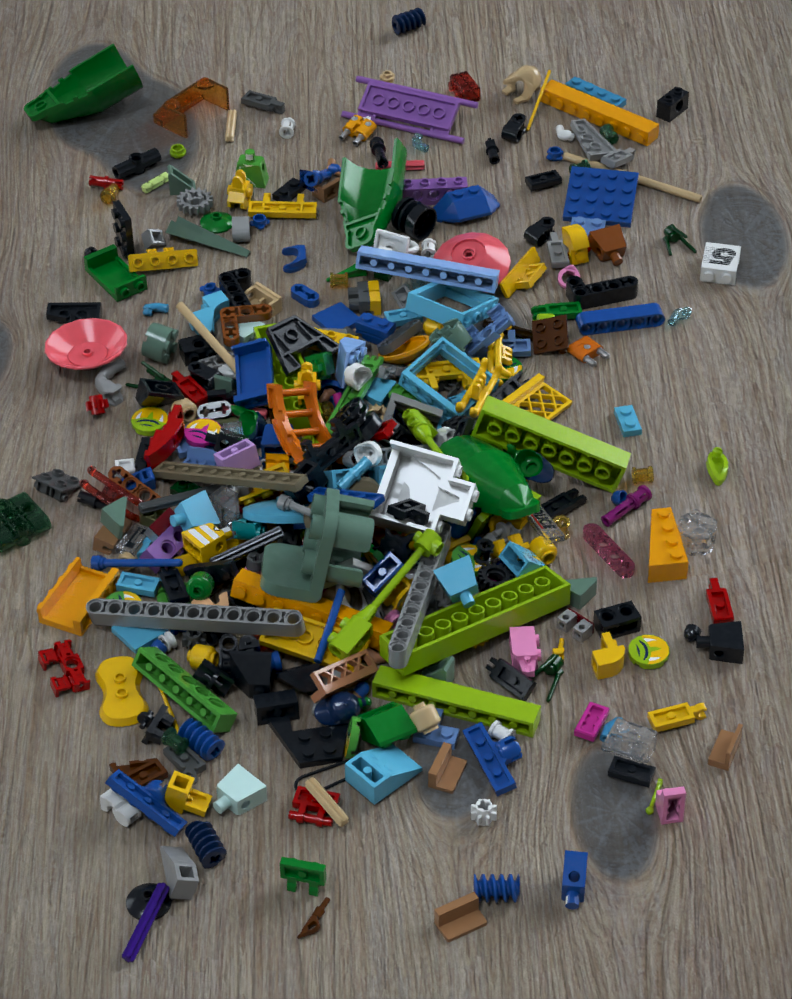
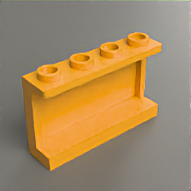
[37,557,120,637]

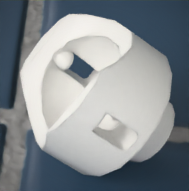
[344,363,373,391]
[353,441,382,468]

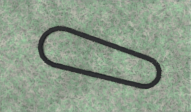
[294,759,350,791]

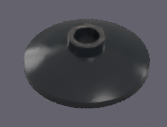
[126,883,172,920]

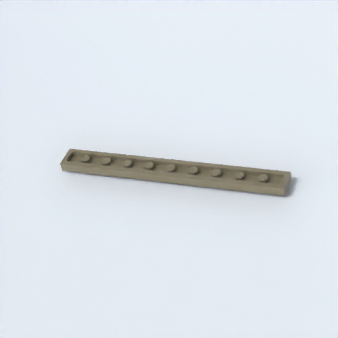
[152,461,309,492]

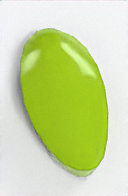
[706,447,728,486]

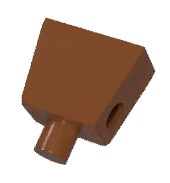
[588,224,626,266]

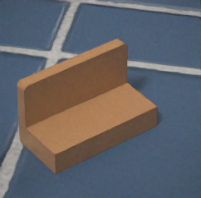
[708,723,743,771]
[428,742,467,794]
[434,892,487,942]

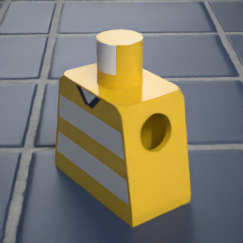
[181,523,233,563]

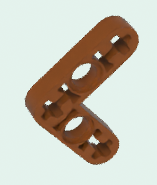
[220,304,272,347]

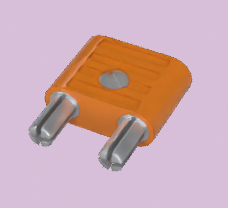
[567,336,610,367]

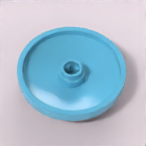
[243,497,310,524]

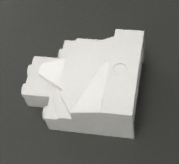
[369,439,480,534]

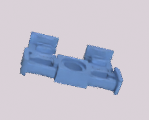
[464,303,515,358]

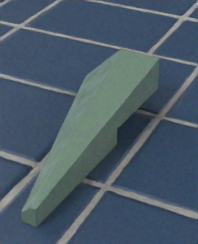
[165,216,251,257]

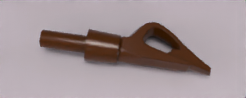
[297,897,330,939]

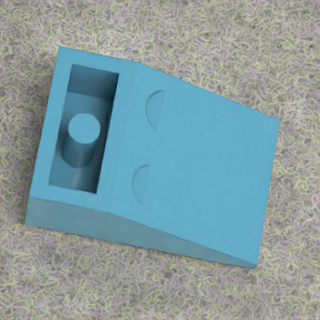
[345,744,423,805]

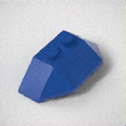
[433,185,500,222]

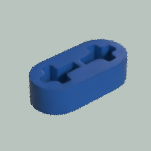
[291,284,320,308]

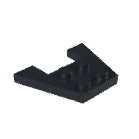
[266,315,339,377]
[268,716,349,769]

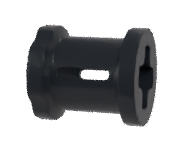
[473,538,494,565]

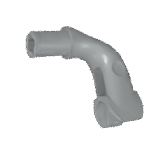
[95,358,126,406]

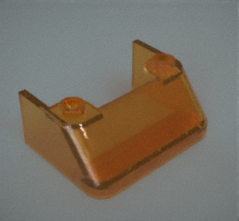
[153,77,230,138]

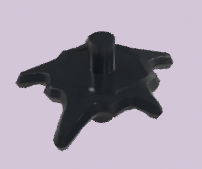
[372,528,418,567]

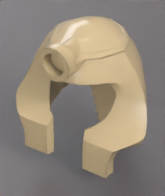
[502,65,542,105]

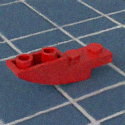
[144,404,185,469]

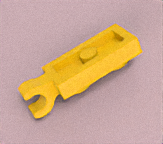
[647,702,707,733]

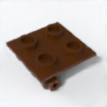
[532,315,569,355]

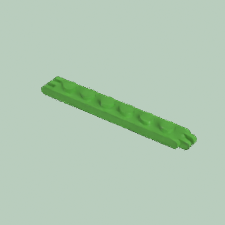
[325,355,384,434]

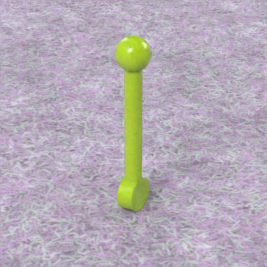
[645,778,663,815]

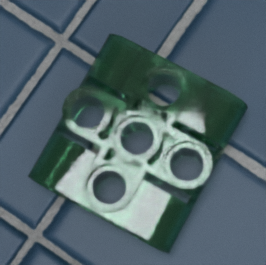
[0,492,52,553]

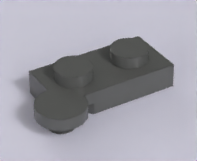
[163,739,206,785]

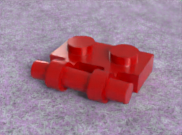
[288,786,341,827]

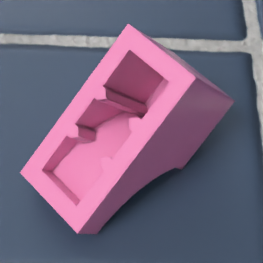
[655,786,686,825]

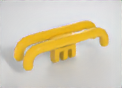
[487,325,513,386]
[455,358,502,418]

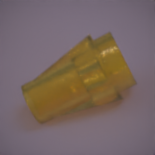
[100,183,119,205]

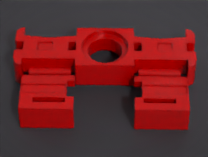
[38,639,90,698]

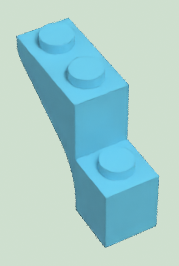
[189,290,230,335]

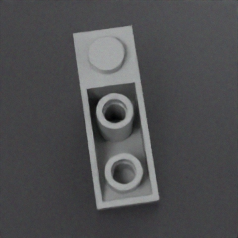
[160,846,199,900]

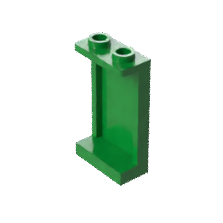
[84,244,148,302]

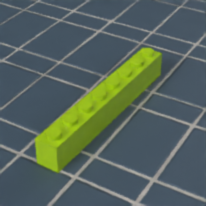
[372,665,541,738]

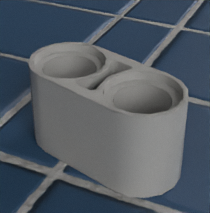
[232,216,250,242]

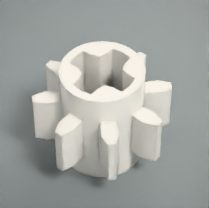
[471,799,497,826]

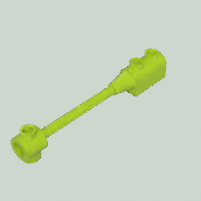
[402,409,469,481]
[327,528,444,660]

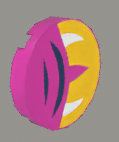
[184,418,221,448]

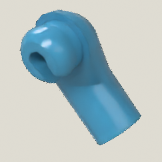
[143,303,169,316]

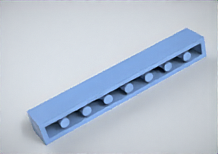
[355,245,500,294]

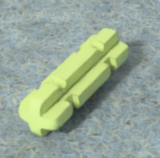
[141,172,169,194]

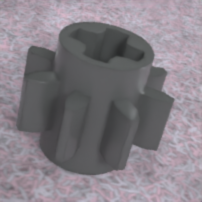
[182,631,207,651]

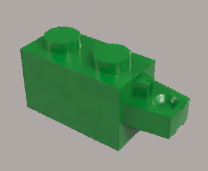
[305,351,336,381]

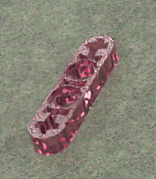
[583,523,635,578]

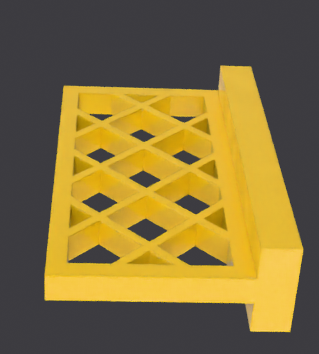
[502,373,573,420]

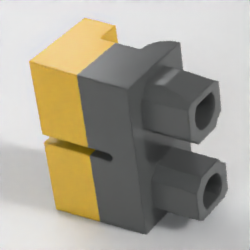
[348,280,381,315]

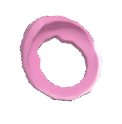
[557,265,580,289]

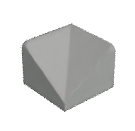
[141,229,166,249]

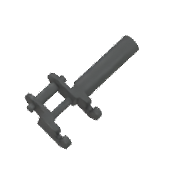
[438,379,460,398]

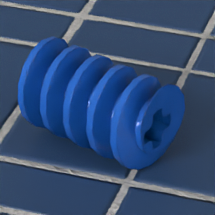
[178,718,225,761]
[473,874,520,903]

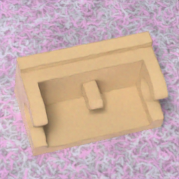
[245,281,282,317]

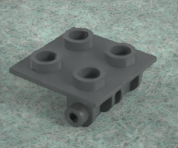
[32,469,86,502]

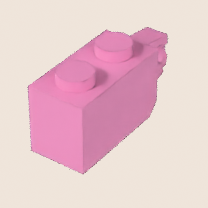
[509,626,541,677]

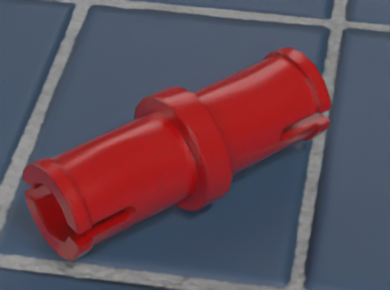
[89,175,124,190]

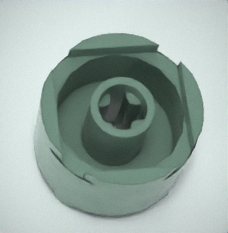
[429,318,473,361]
[141,322,179,365]

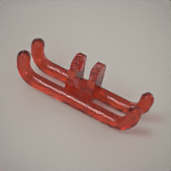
[79,466,144,522]

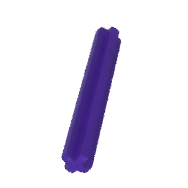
[122,883,170,962]

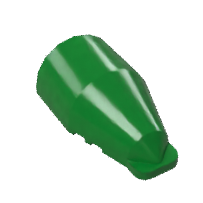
[23,44,143,124]
[337,138,407,252]
[439,435,541,520]

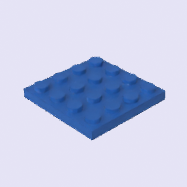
[563,166,639,228]

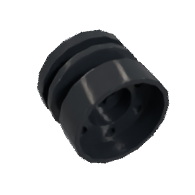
[391,196,437,241]
[334,397,383,444]

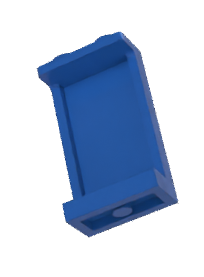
[231,338,274,409]

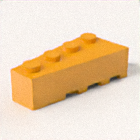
[648,507,689,583]

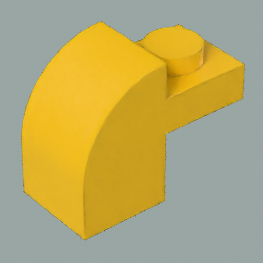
[561,224,590,265]
[591,632,625,680]
[165,770,212,817]

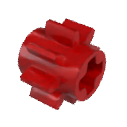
[85,394,109,415]

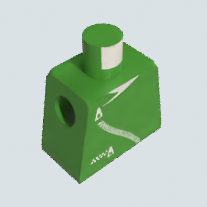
[235,149,269,188]

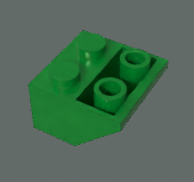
[356,702,418,748]

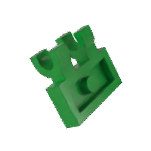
[280,857,327,897]

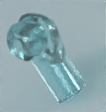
[412,133,429,153]
[668,307,692,326]

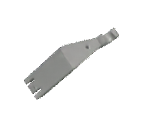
[382,392,444,423]

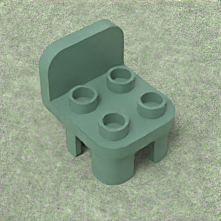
[260,487,375,603]

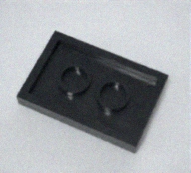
[111,200,135,260]

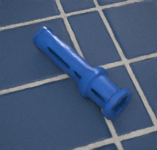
[304,169,332,187]

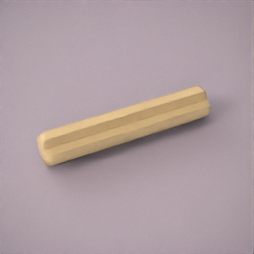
[225,109,237,142]
[305,777,349,827]

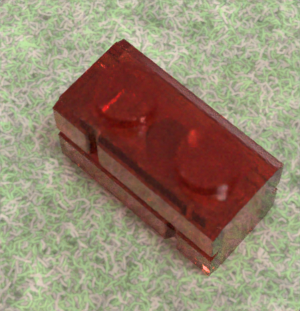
[448,71,480,102]

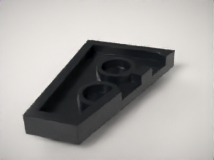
[46,302,102,323]

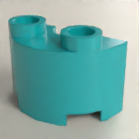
[232,518,267,541]

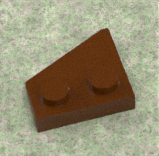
[109,758,168,786]

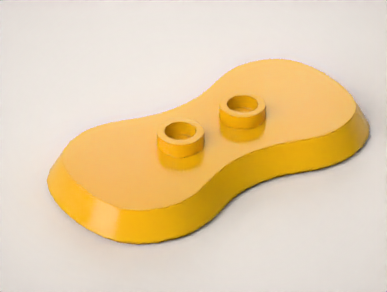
[95,656,149,727]

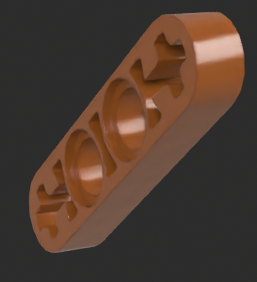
[108,466,168,510]

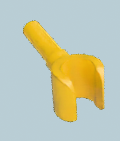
[552,638,564,660]

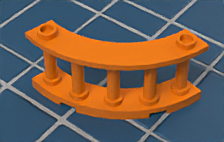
[266,380,344,465]

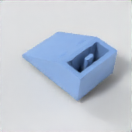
[335,337,367,388]

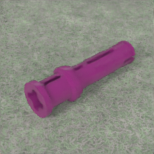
[601,485,652,527]

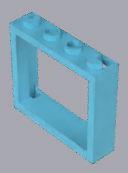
[405,282,499,328]
[398,336,500,420]

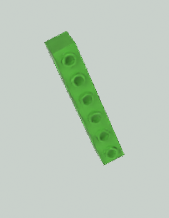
[132,647,238,733]

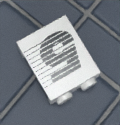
[700,242,741,286]

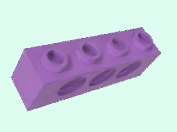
[403,177,468,205]
[139,525,184,574]

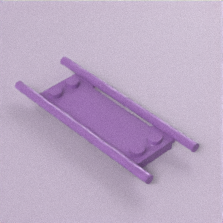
[341,76,478,144]

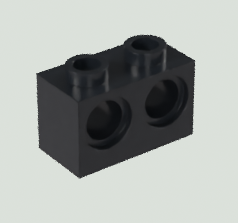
[593,600,642,639]

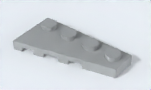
[570,118,616,161]

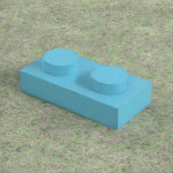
[384,308,423,327]
[614,405,642,437]
[116,571,161,598]

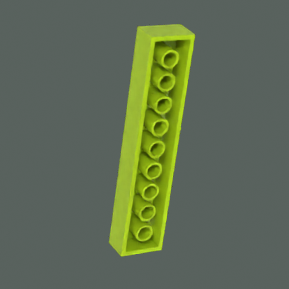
[379,565,571,676]

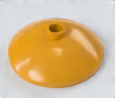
[378,335,430,365]

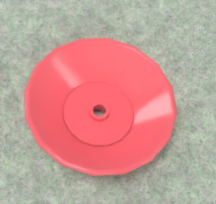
[433,232,511,293]
[45,318,127,371]

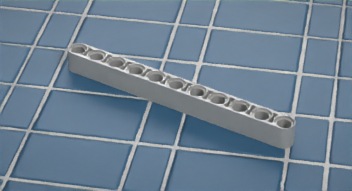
[388,522,451,669]
[86,598,306,637]

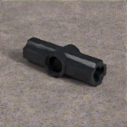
[112,148,161,179]

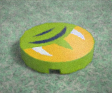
[131,407,168,436]
[628,635,669,669]

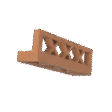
[310,649,378,704]

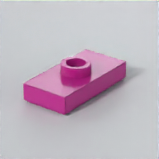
[574,702,610,742]

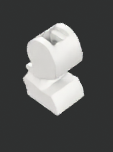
[100,788,142,827]

